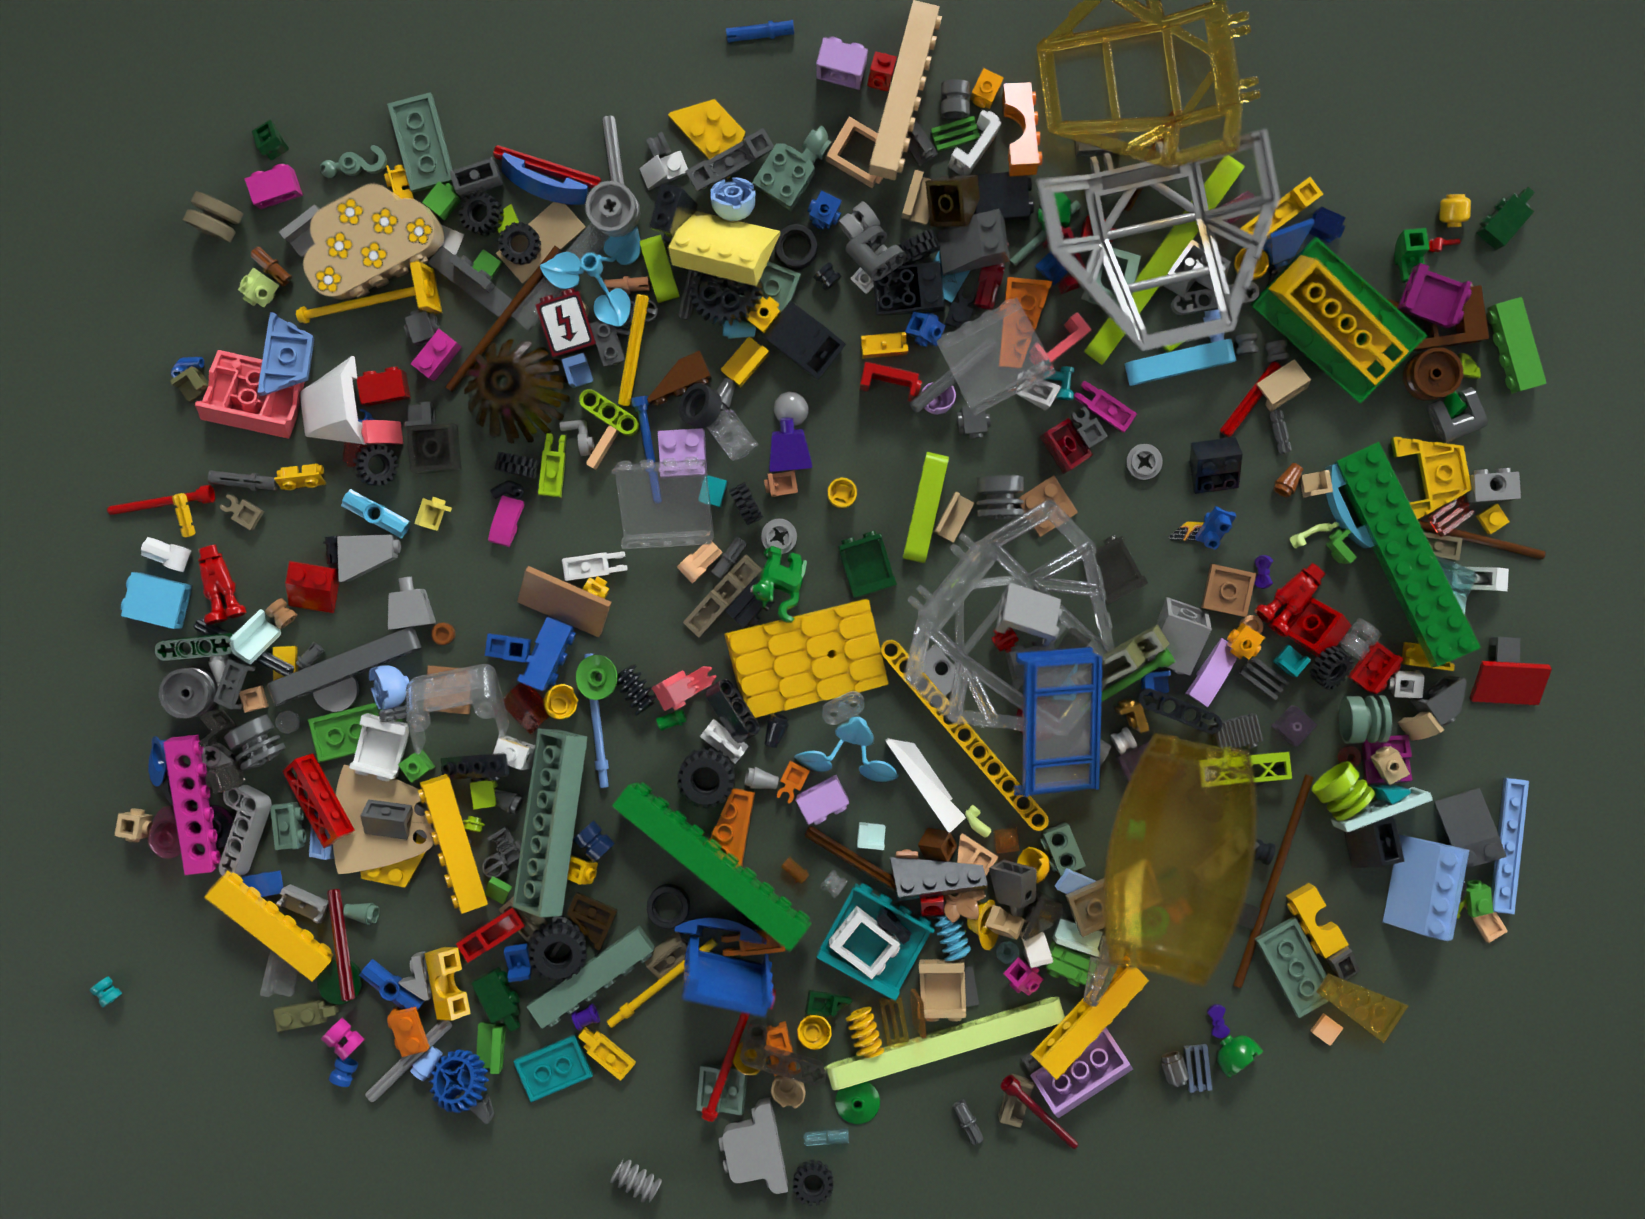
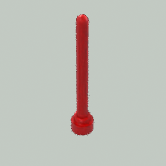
[107,485,215,515]

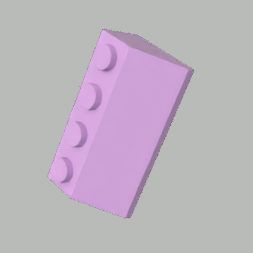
[1030,1027,1133,1118]

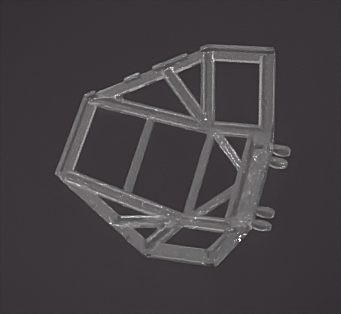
[904,499,1115,736]

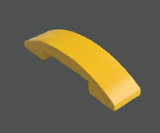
[1240,177,1323,236]

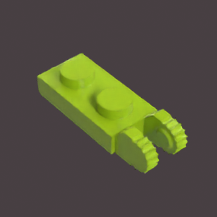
[538,433,567,498]

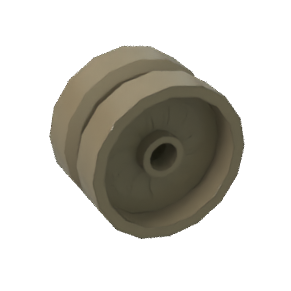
[182,191,244,243]

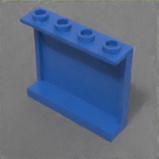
[683,935,774,1017]

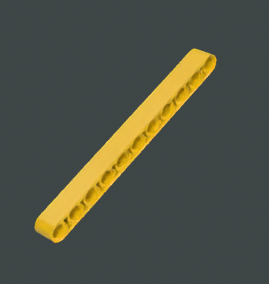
[880,640,1049,831]

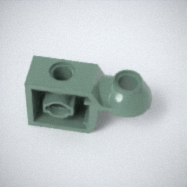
[752,125,832,212]

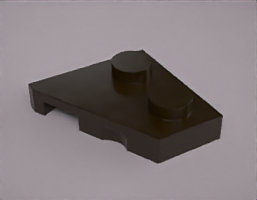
[567,892,618,951]

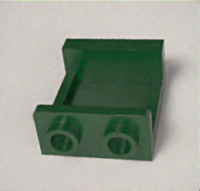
[838,530,897,598]

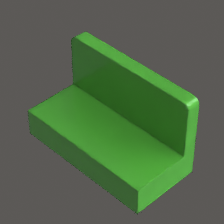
[477,1022,506,1074]

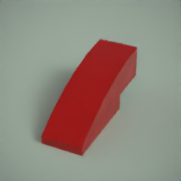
[456,907,525,963]

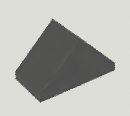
[1324,946,1360,983]

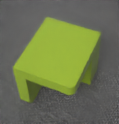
[470,779,498,810]

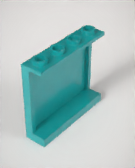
[817,883,934,1001]

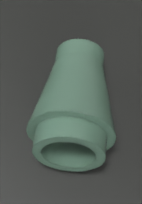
[343,903,380,925]

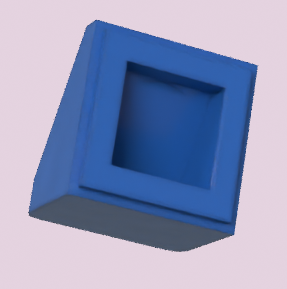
[1035,252,1069,286]

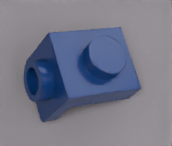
[504,944,532,982]

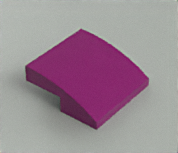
[1362,735,1412,785]

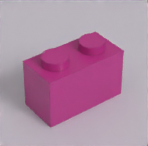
[245,164,303,209]
[411,329,462,382]

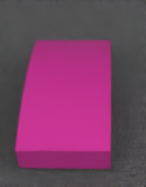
[488,495,525,548]

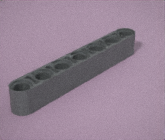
[267,627,422,706]

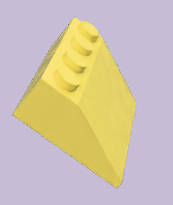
[668,211,780,286]

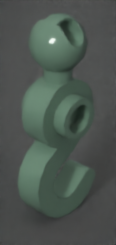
[320,145,387,178]

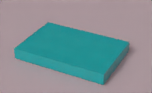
[513,1034,593,1103]

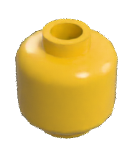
[1439,194,1471,227]

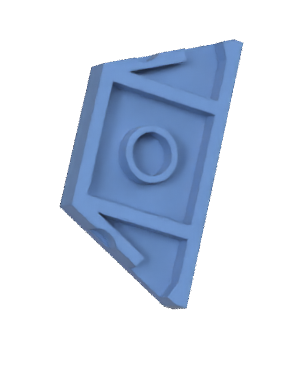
[257,312,314,396]

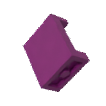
[1398,263,1472,329]

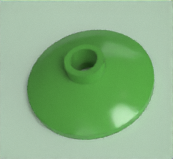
[576,655,617,700]

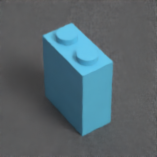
[121,572,193,629]

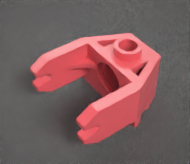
[652,666,717,711]

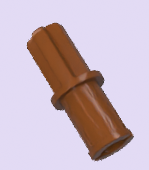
[251,247,292,287]

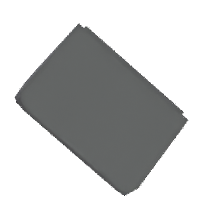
[470,1094,495,1124]

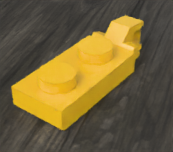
[578,1027,636,1081]

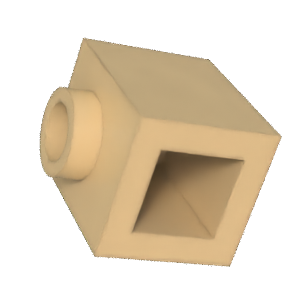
[1370,746,1410,785]

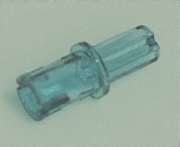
[804,1128,849,1147]

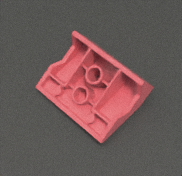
[195,350,305,439]

